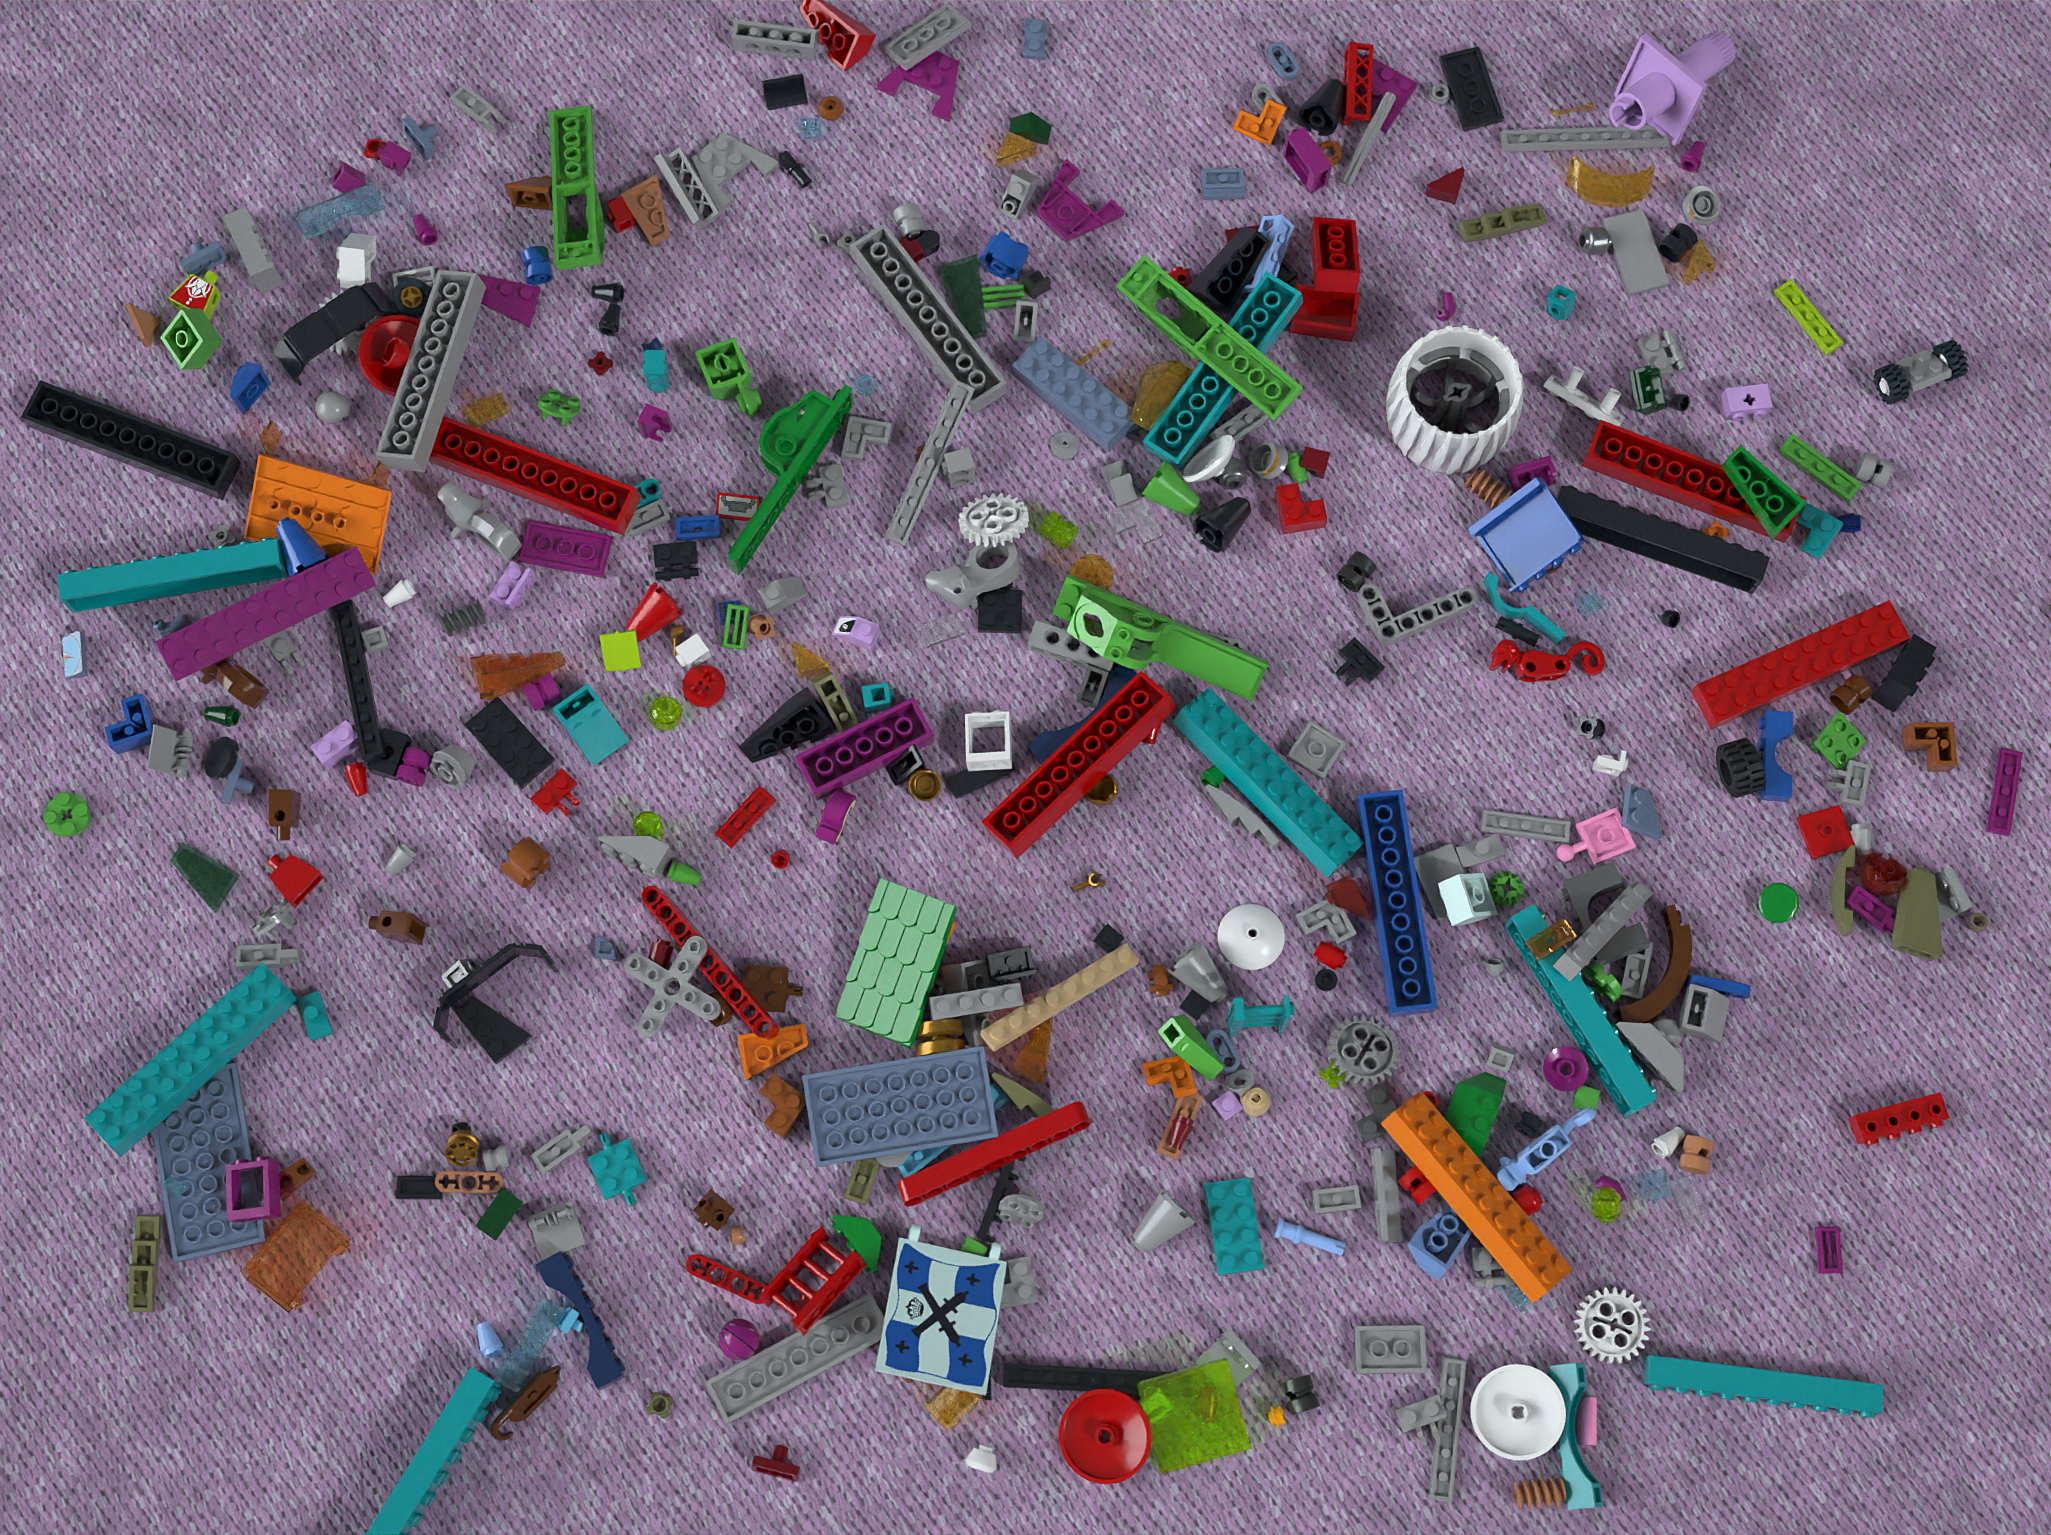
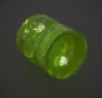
[1038,510,1079,550]
[633,811,665,841]

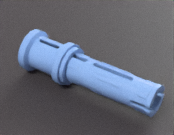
[1274,1217,1346,1256]

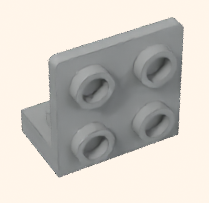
[1935,867,1973,923]
[1195,1329,1261,1397]

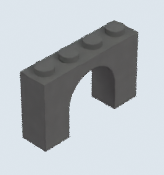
[1561,862,1650,965]

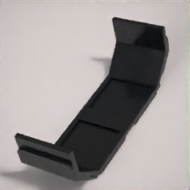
[272,282,399,386]
[433,942,559,1049]

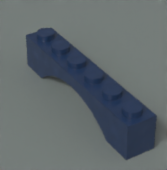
[1028,665,1137,765]
[535,1251,626,1390]

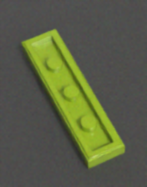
[1774,279,1844,356]

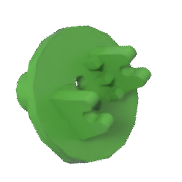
[537,389,581,426]

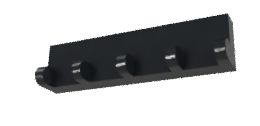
[977,1156,1026,1243]

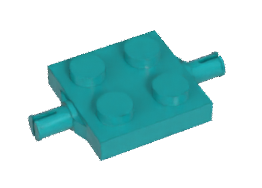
[587,1132,648,1207]

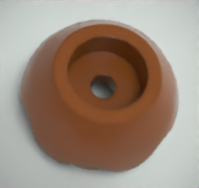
[818,96,844,121]

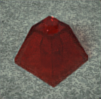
[1325,875,1374,921]

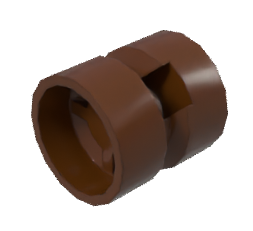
[1829,674,1872,715]

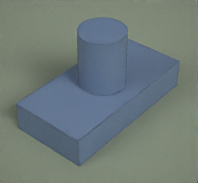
[402,116,438,161]
[180,241,228,276]
[221,758,255,805]

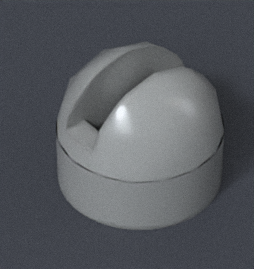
[1485,958,1504,976]

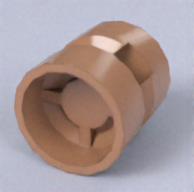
[1679,1135,1714,1175]

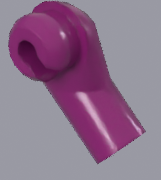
[1436,292,1456,321]
[1595,1176,1627,1203]

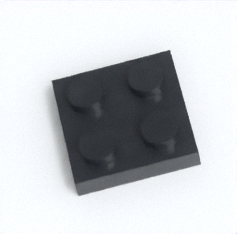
[978,589,1022,633]

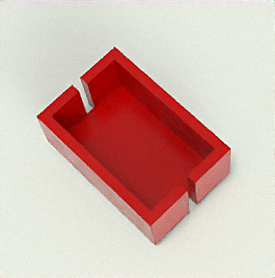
[1289,284,1360,342]

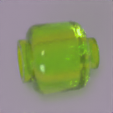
[1591,1187,1622,1223]

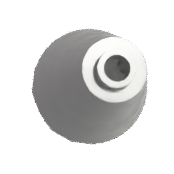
[1167,940,1228,1003]
[1132,1188,1196,1252]

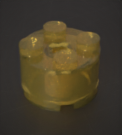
[1070,554,1113,592]

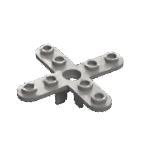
[624,936,721,1037]

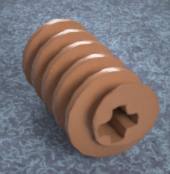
[1464,469,1513,509]
[1514,1477,1566,1510]

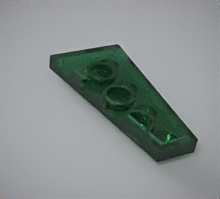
[938,254,987,340]

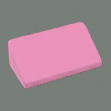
[1576,1397,1597,1446]

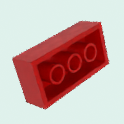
[1310,217,1360,294]

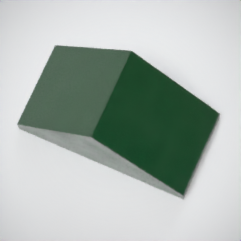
[1007,112,1052,145]

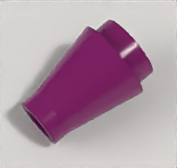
[1681,141,1705,172]
[413,214,438,246]

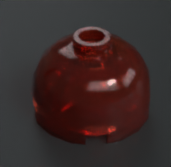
[1860,853,1907,896]

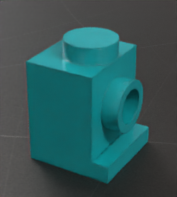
[1546,284,1576,320]
[861,682,895,713]

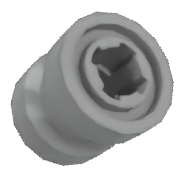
[482,1144,511,1172]

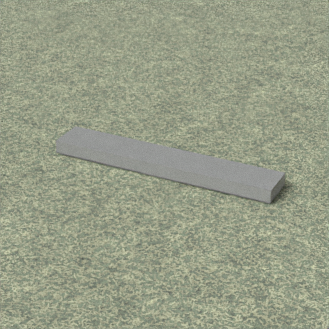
[1428,1357,1467,1503]

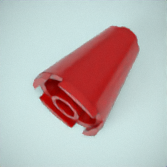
[625,582,685,642]

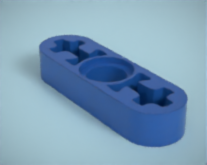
[1684,975,1751,999]

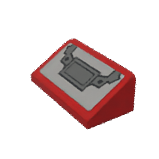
[716,492,761,521]

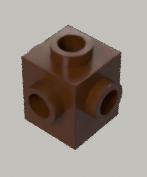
[693,1189,735,1231]

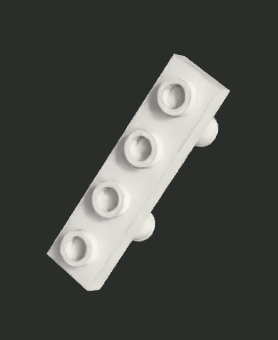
[1543,366,1625,427]

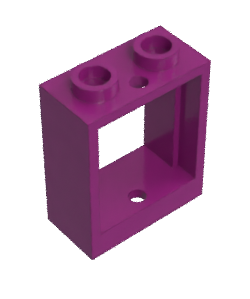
[1283,127,1332,194]
[226,1156,281,1223]

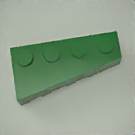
[1722,445,1806,540]

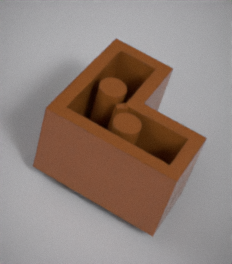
[1902,722,1958,772]
[759,1073,807,1140]

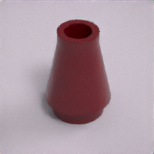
[1168,1115,1194,1150]

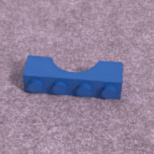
[1757,710,1793,802]

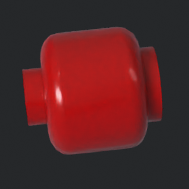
[1510,1184,1543,1216]

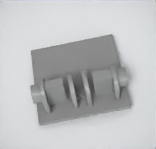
[147,725,194,778]
[528,1201,586,1260]

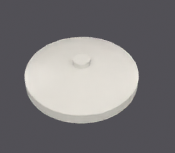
[1471,1364,1566,1460]

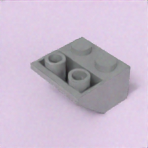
[1678,984,1730,1043]

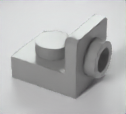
[441,959,479,988]

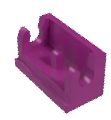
[637,403,672,442]
[1507,455,1557,493]

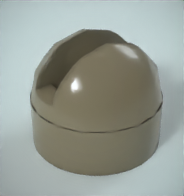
[1969,913,1989,933]

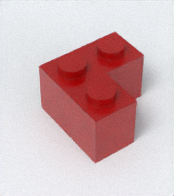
[1275,483,1328,535]

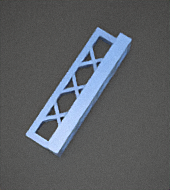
[1241,215,1294,293]

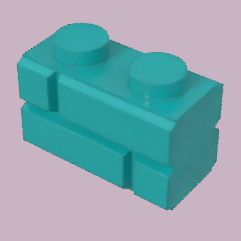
[643,350,670,393]

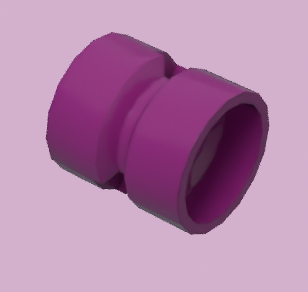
[522,673,563,712]
[395,747,433,787]

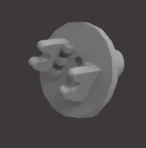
[251,898,296,940]
[998,1186,1045,1228]

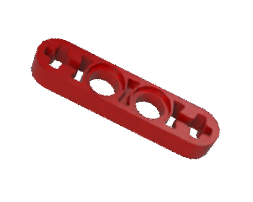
[686,1254,766,1305]

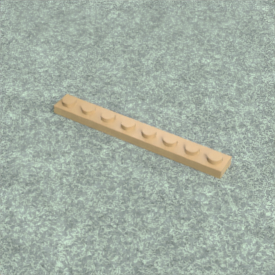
[980,944,1139,1052]

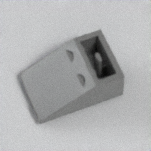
[597,836,674,879]

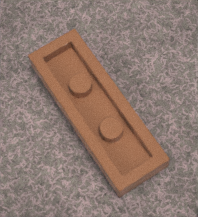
[1156,1094,1204,1161]

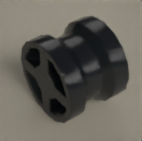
[1514,1111,1543,1139]

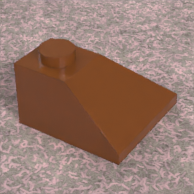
[506,176,553,211]

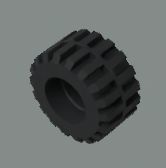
[1716,738,1765,798]

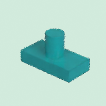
[297,991,334,1042]

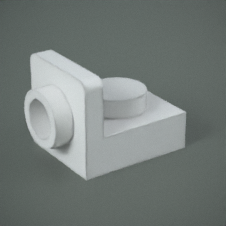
[1592,750,1629,777]

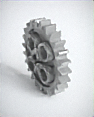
[1327,1015,1401,1088]

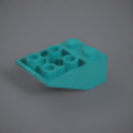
[552,684,629,767]

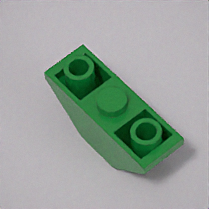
[832,1215,882,1275]

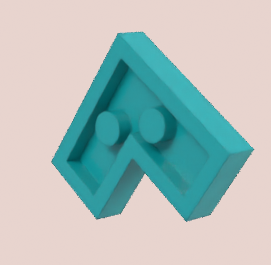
[1796,502,1844,561]

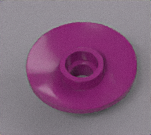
[1543,1046,1589,1092]

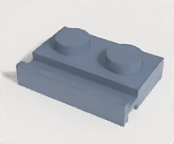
[1201,168,1245,200]

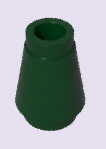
[204,706,240,727]

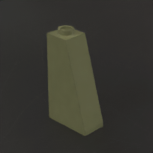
[1890,867,1943,961]

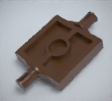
[736,965,803,1013]

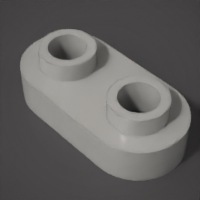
[1252,84,1284,112]

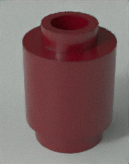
[648,939,674,969]

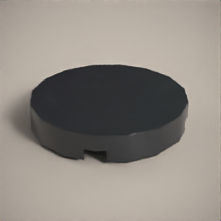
[204,736,239,780]

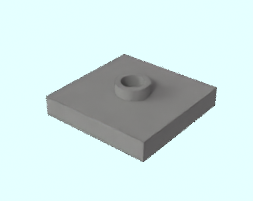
[1286,720,1347,780]

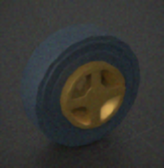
[393,278,431,316]

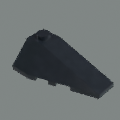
[739,687,836,763]

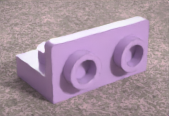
[489,561,535,610]

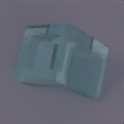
[1638,1168,1672,1203]

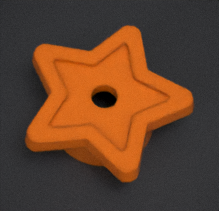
[1702,520,1730,541]

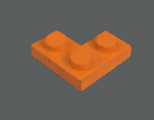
[1233,98,1287,146]
[1142,1055,1197,1098]

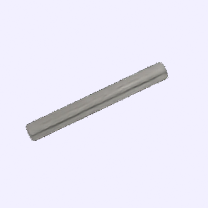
[1341,92,1396,186]

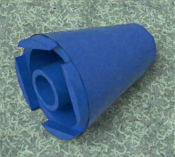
[276,517,330,577]

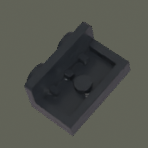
[985,946,1038,985]

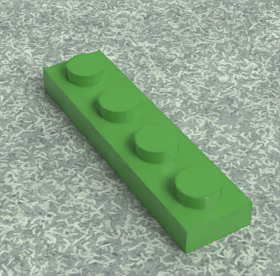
[1778,433,1862,503]

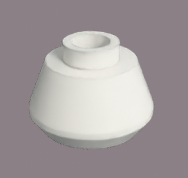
[966,1445,996,1473]

